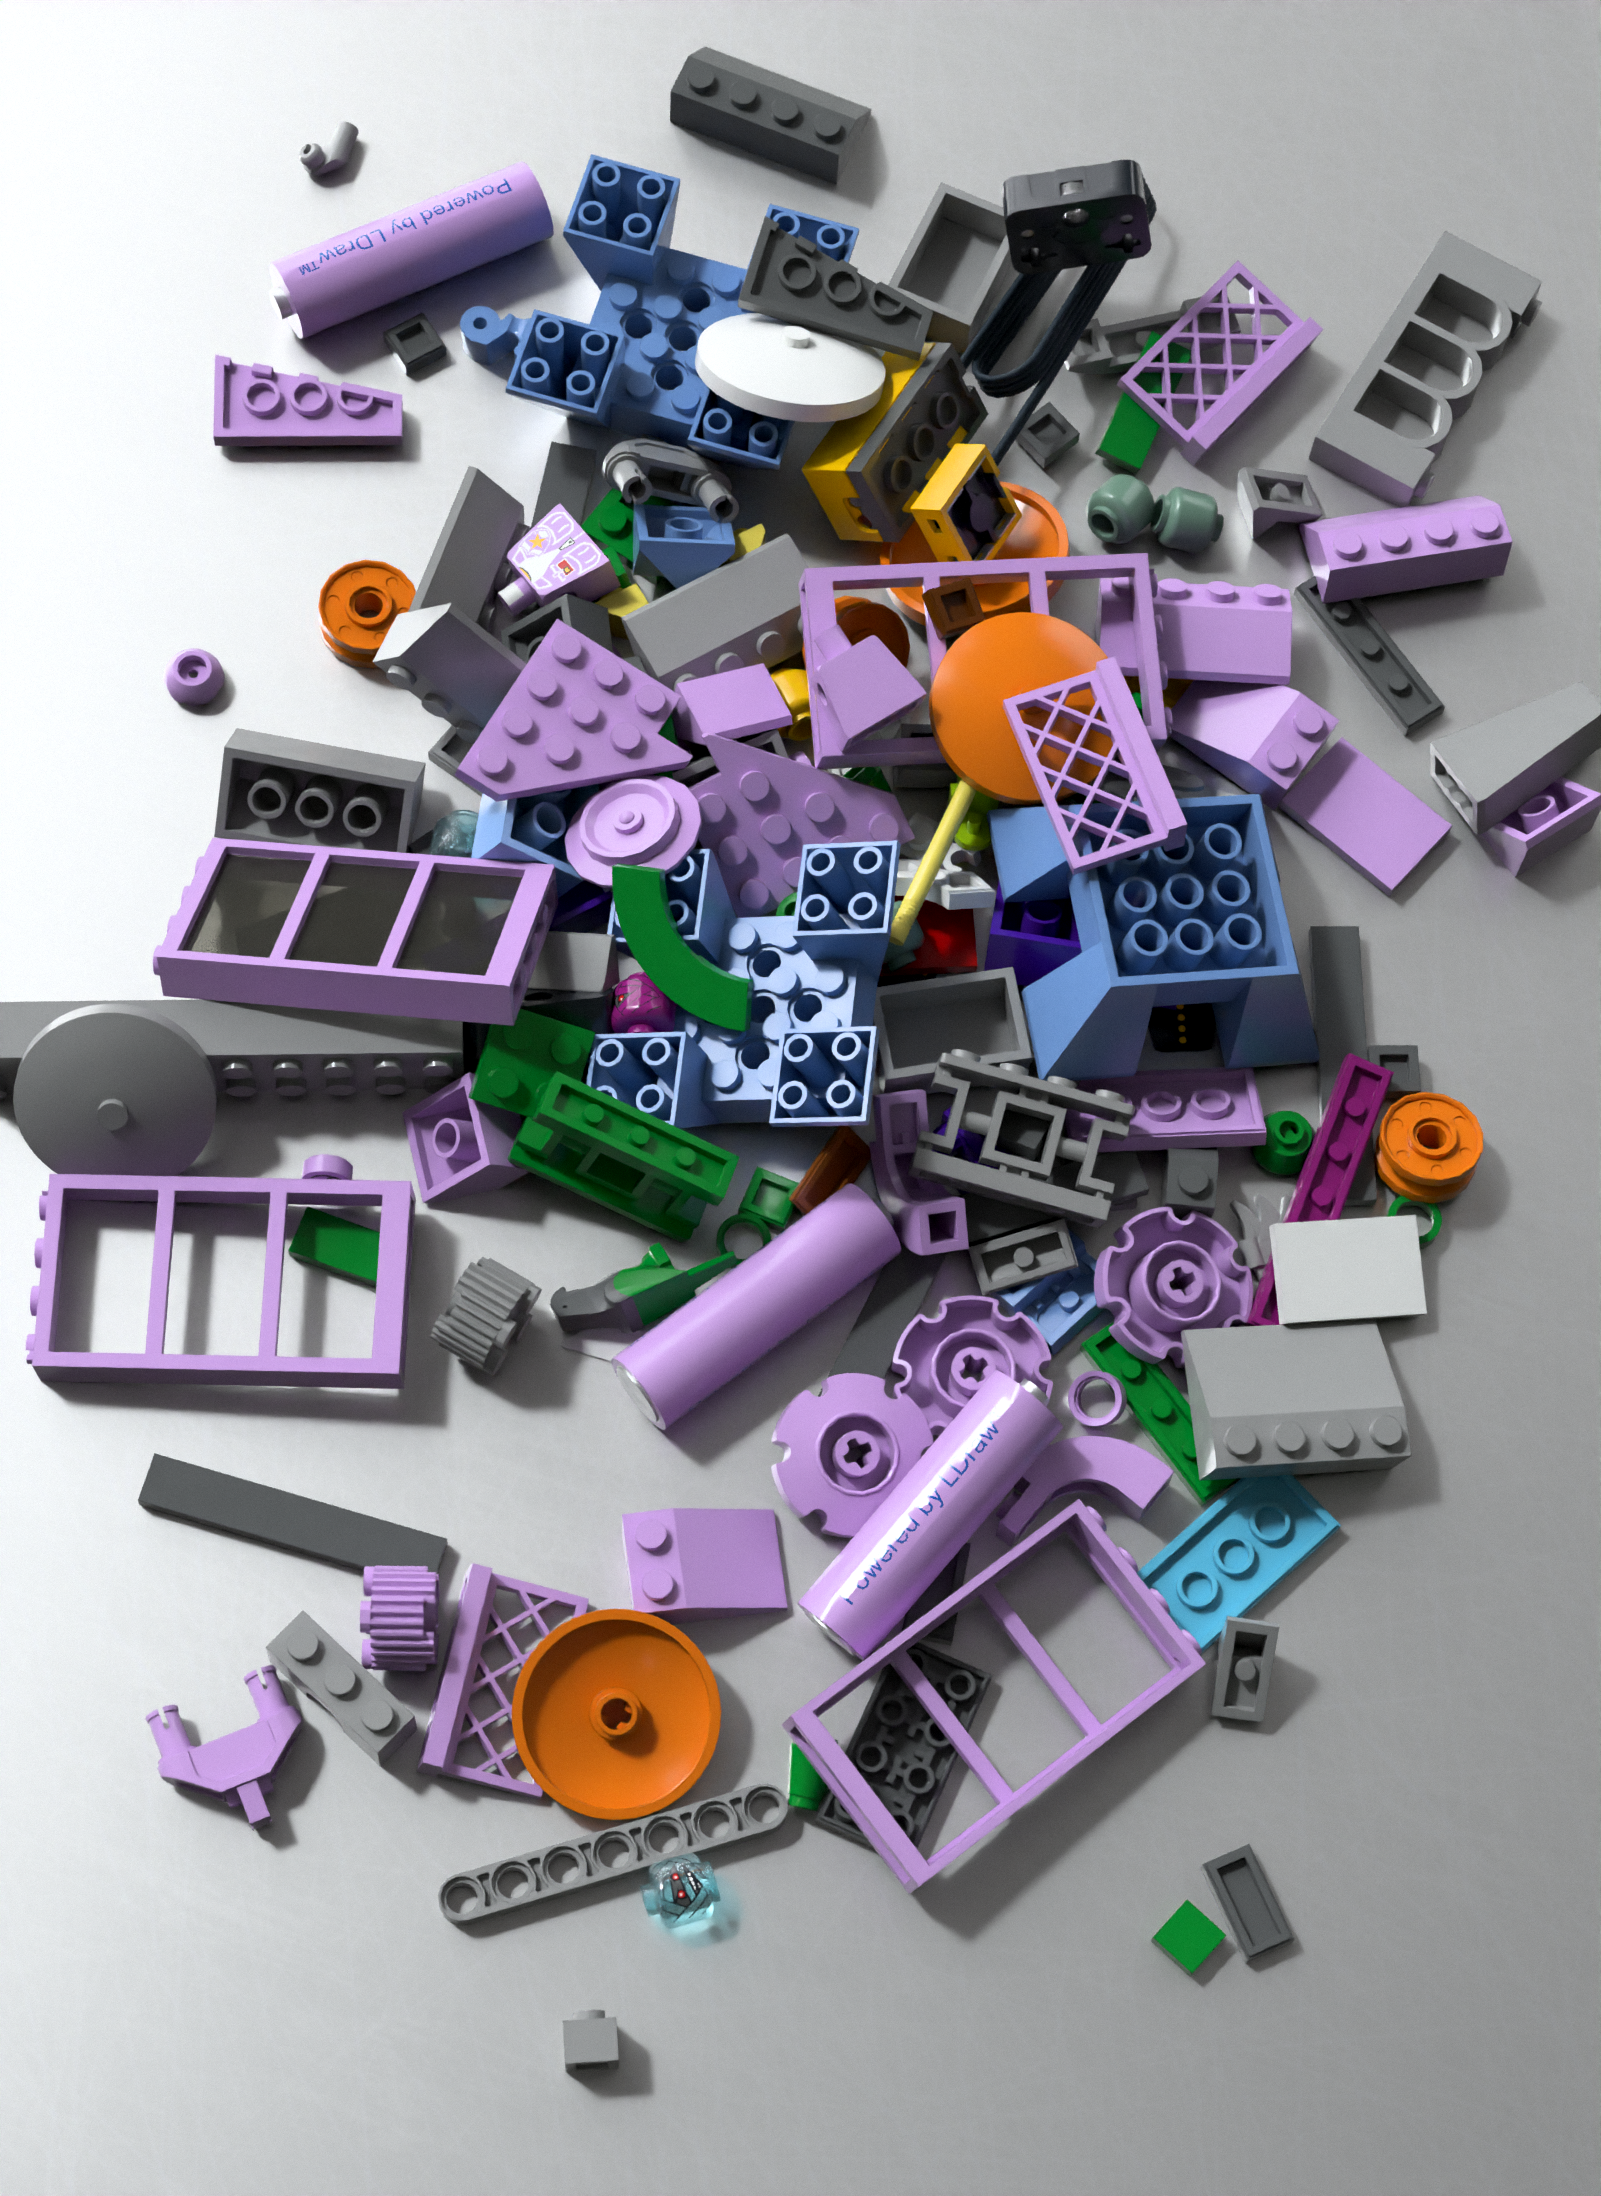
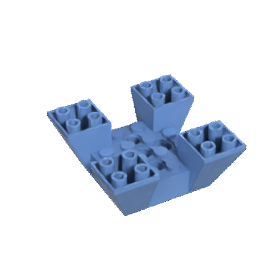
[505,154,859,470]
[986,794,1320,1081]
[586,840,901,1129]

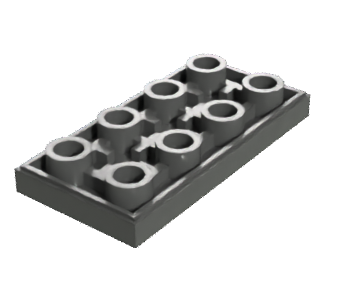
[815,1642,993,1850]

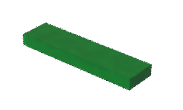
[1079,1321,1241,1507]

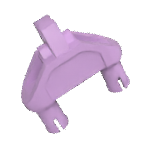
[145,1665,304,1830]

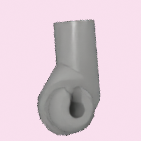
[299,121,359,175]

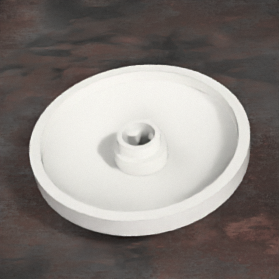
[695,313,885,422]

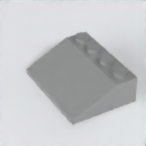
[1181,1320,1412,1481]

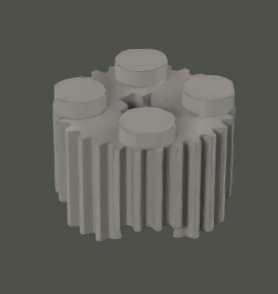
[430,1257,542,1376]

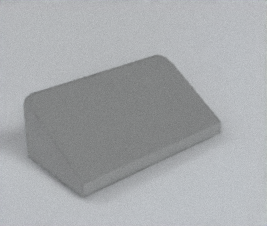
[528,931,620,992]
[968,1219,1079,1296]

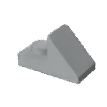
[1237,467,1322,539]
[1211,1616,1279,1722]

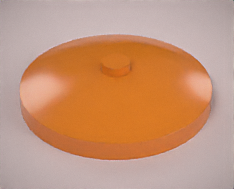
[880,481,1070,634]
[929,612,1113,806]
[511,1609,721,1820]

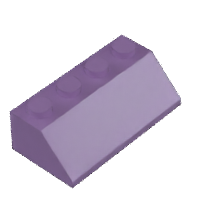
[1299,495,1513,604]
[1095,577,1292,685]

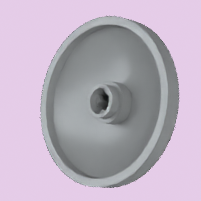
[13,1004,218,1176]

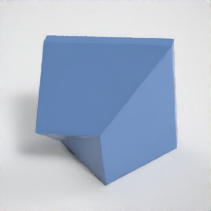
[633,504,735,589]

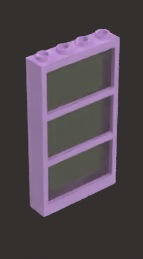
[153,838,558,1026]

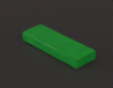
[1095,331,1191,474]

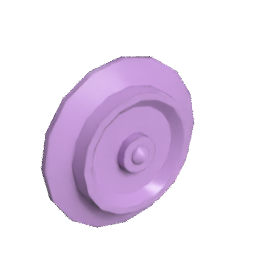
[565,775,702,888]

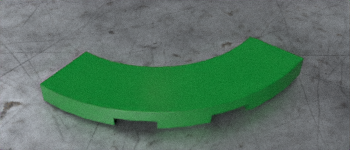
[612,863,753,1032]

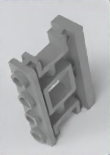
[907,1049,1135,1228]

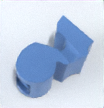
[460,306,531,366]

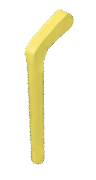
[889,779,977,946]

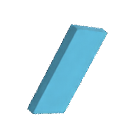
[1137,1475,1341,1656]

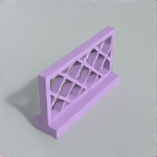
[1117,261,1323,467]
[1003,656,1187,875]
[416,1563,589,1800]

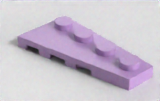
[213,354,403,446]

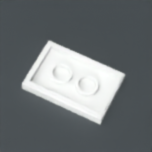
[1269,1215,1427,1325]

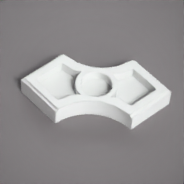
[895,858,995,910]

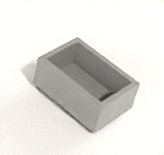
[888,182,1012,353]
[873,967,1032,1094]

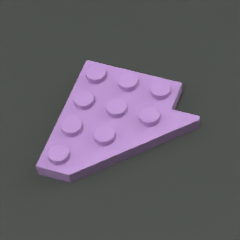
[455,619,693,802]
[688,732,915,918]

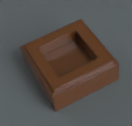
[922,578,986,640]

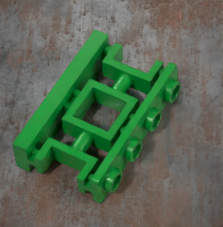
[508,1071,740,1243]

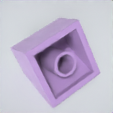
[402,1073,529,1204]

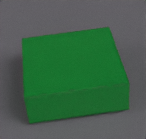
[738,1166,799,1233]
[1151,1899,1226,1976]

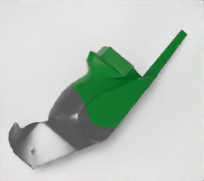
[550,1242,738,1334]

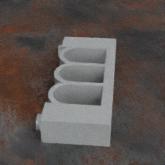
[1309,231,1542,508]

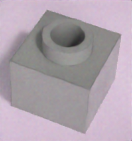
[563,2010,619,2072]

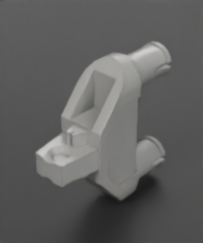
[602,434,739,523]

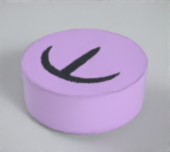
[302,1154,353,1180]

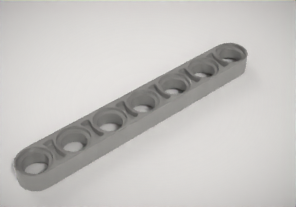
[438,1784,788,1926]

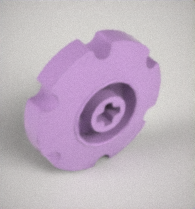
[1094,1207,1253,1368]
[891,1295,1053,1436]
[771,1373,934,1538]

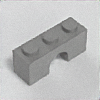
[266,1610,417,1767]

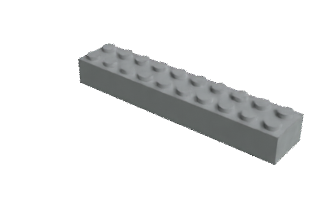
[0,999,466,1099]

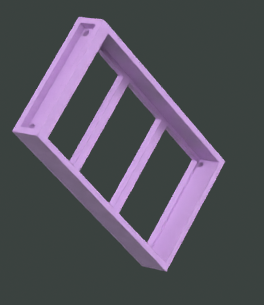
[798,553,1173,769]
[25,1174,416,1389]
[782,1499,1206,1894]

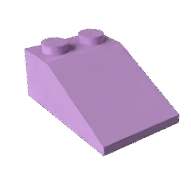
[1168,680,1339,811]
[622,1508,788,1625]

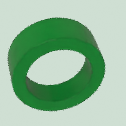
[1386,1196,1442,1250]
[716,1213,771,1269]

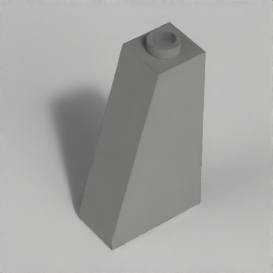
[1430,681,1601,835]

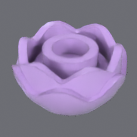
[164,648,225,706]

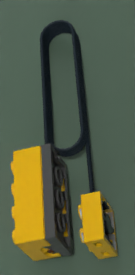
[801,174,1157,562]

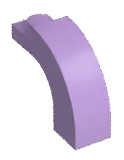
[869,1089,969,1256]
[996,1436,1174,1548]

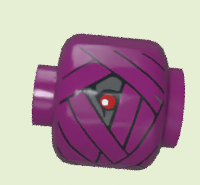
[611,972,676,1034]

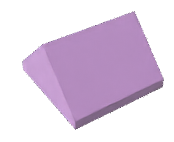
[672,663,793,745]
[1482,777,1601,877]

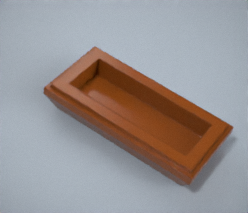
[789,1125,871,1216]

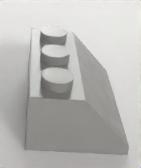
[373,603,527,744]

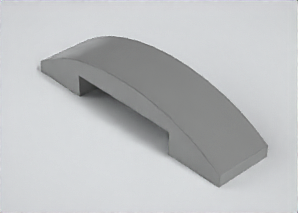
[1065,296,1241,374]

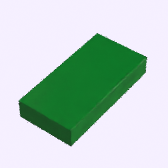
[288,1206,380,1287]

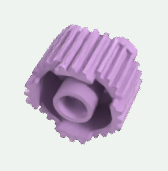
[360,1566,440,1671]

